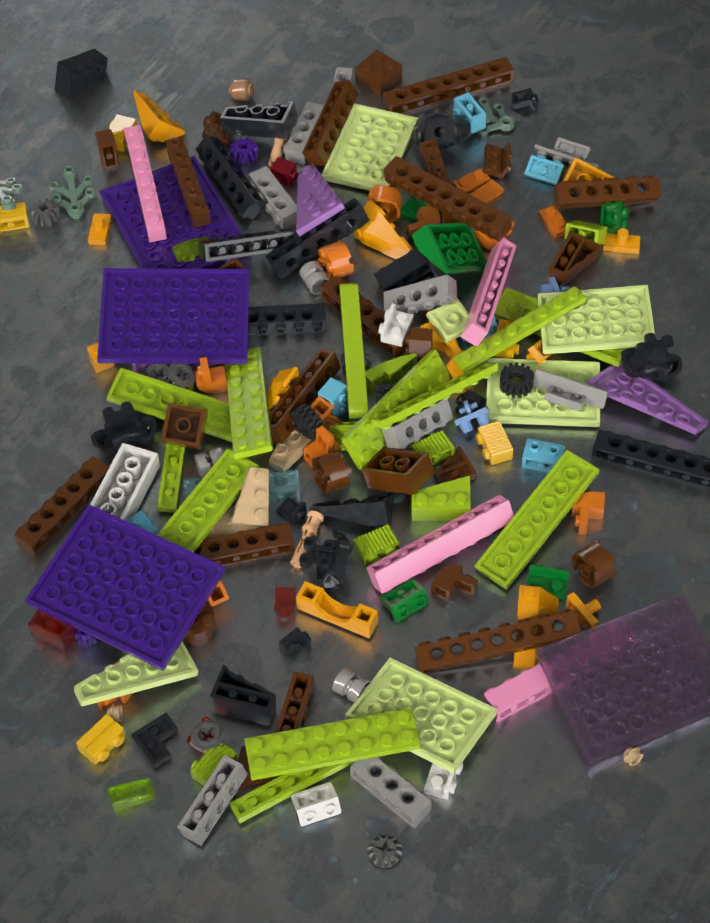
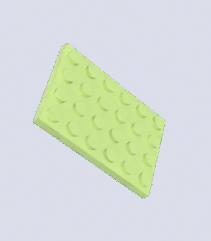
[322,104,418,191]
[538,285,655,354]
[486,358,600,427]
[345,658,497,773]

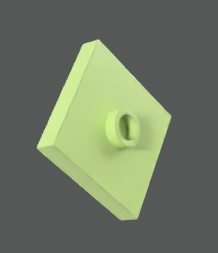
[426,299,469,343]

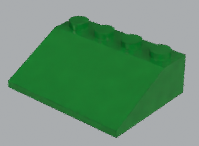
[412,223,487,274]

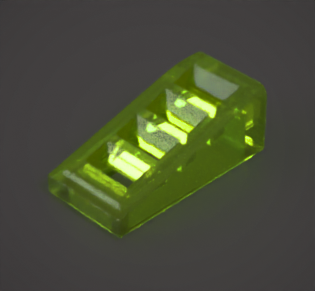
[107,778,155,812]

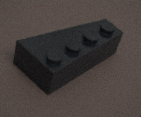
[220,101,298,139]

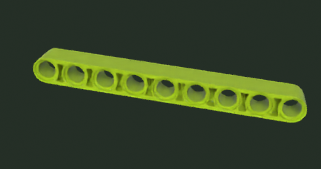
[340,283,368,419]

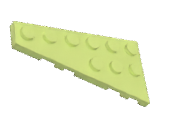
[74,641,198,707]

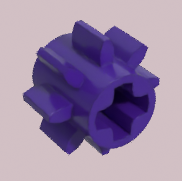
[74,629,97,648]

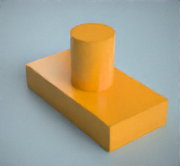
[88,213,112,245]
[603,228,640,254]
[526,339,552,364]
[566,592,601,635]

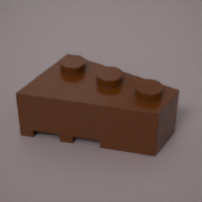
[545,231,603,286]

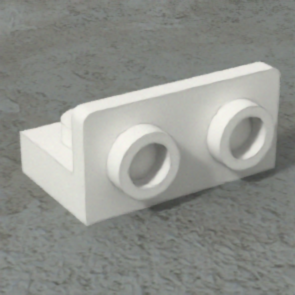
[378,303,413,347]
[424,762,463,800]
[291,782,341,826]

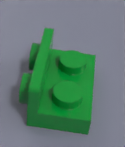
[600,201,629,234]
[526,565,569,602]
[379,578,429,622]

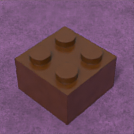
[355,50,402,97]
[161,403,208,450]

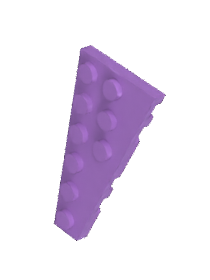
[296,164,345,237]
[586,365,708,435]

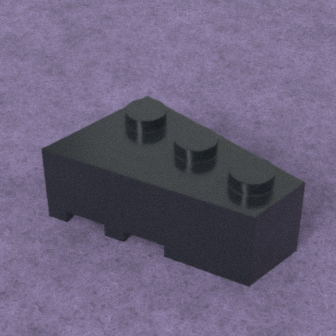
[55,49,108,100]
[374,247,438,292]
[210,665,276,726]

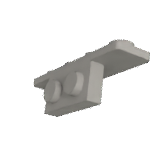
[534,137,600,169]
[533,368,608,411]

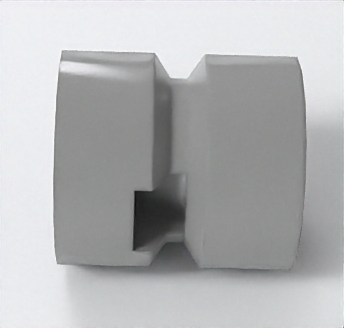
[299,261,330,295]
[194,447,223,479]
[332,667,371,703]

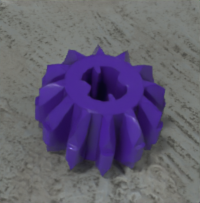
[230,137,258,166]

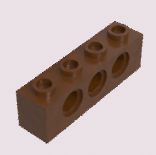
[275,671,315,733]

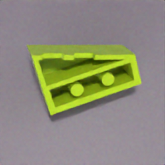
[412,476,471,521]

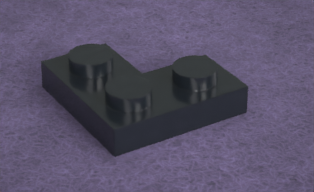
[131,712,178,769]

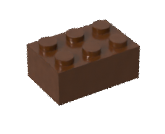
[361,447,435,495]

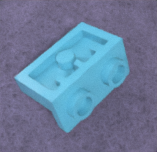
[524,155,565,185]

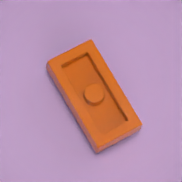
[452,168,491,194]
[538,205,567,239]

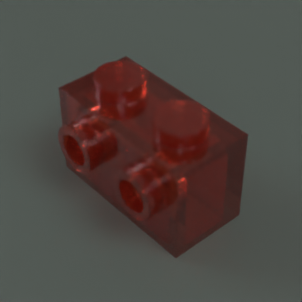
[28,610,75,652]

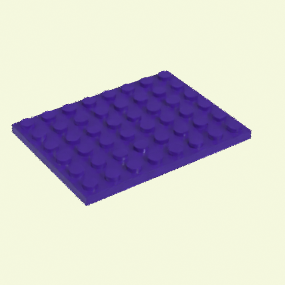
[100,155,242,269]
[97,268,250,364]
[25,504,226,671]

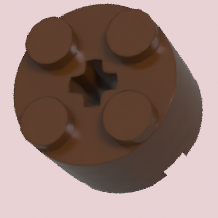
[312,450,352,494]
[571,540,617,588]
[183,602,216,646]

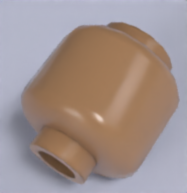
[229,79,254,101]

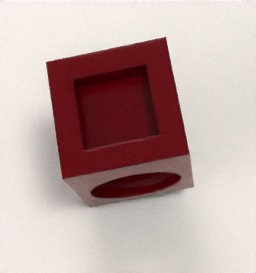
[270,157,298,186]

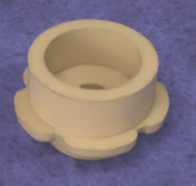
[107,703,123,722]
[623,746,643,766]

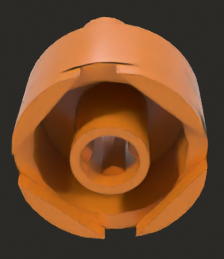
[367,185,402,224]
[318,240,354,279]

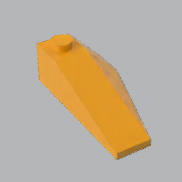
[133,90,186,143]
[563,157,627,196]
[352,200,412,259]
[267,367,299,414]
[513,585,559,669]

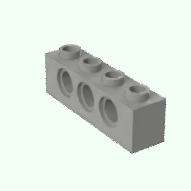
[283,101,324,165]
[248,166,297,229]
[384,274,457,314]
[382,399,453,450]
[177,755,248,846]
[350,756,431,828]

